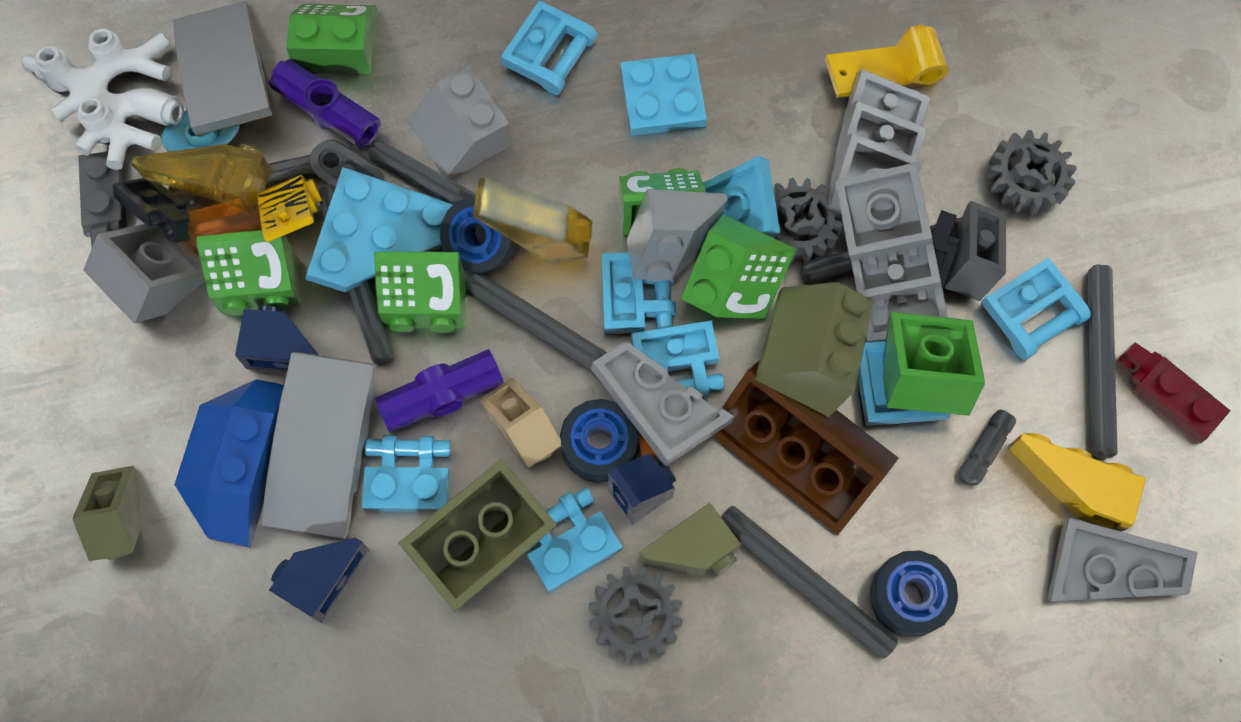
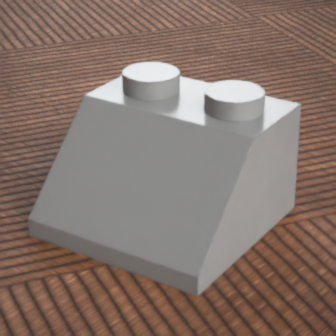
[408,65,513,179]
[627,189,728,282]
[83,224,205,324]

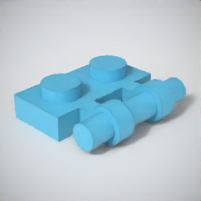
[601,252,676,334]
[631,320,724,397]
[362,435,451,512]
[527,487,623,594]

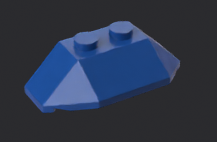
[174,379,284,548]

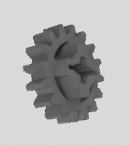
[987,130,1077,215]
[772,178,843,263]
[589,566,683,664]

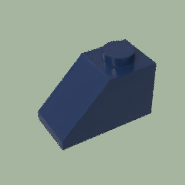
[235,306,320,372]
[608,453,676,525]
[269,538,370,623]

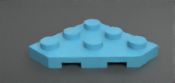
[305,167,453,292]

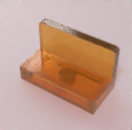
[186,196,262,256]

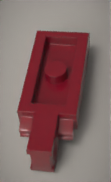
[1117,342,1231,443]

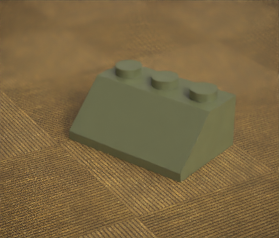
[755,282,873,417]
[399,459,557,612]

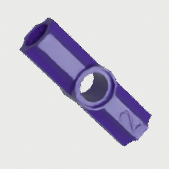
[269,59,381,148]
[374,349,504,433]

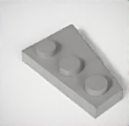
[591,342,734,467]
[1046,518,1198,602]

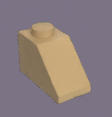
[478,378,561,468]

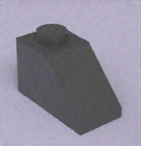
[944,201,1006,301]

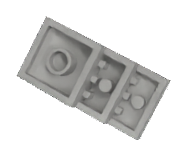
[173,1,273,136]
[827,69,930,213]
[835,162,948,342]
[261,352,376,539]

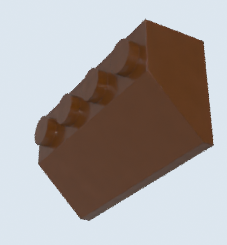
[712,360,899,535]

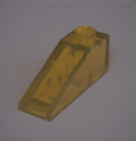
[131,144,272,213]
[473,177,593,264]

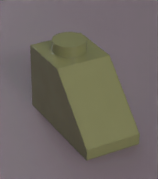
[72,465,141,562]
[639,502,741,576]

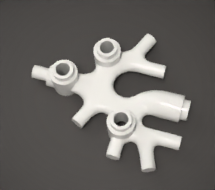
[22,29,184,170]

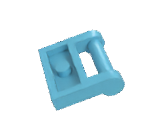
[501,0,598,95]
[981,257,1091,360]

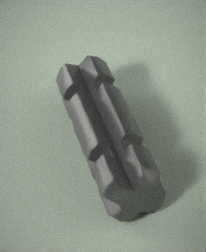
[959,409,1016,485]

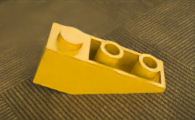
[1009,433,1146,532]

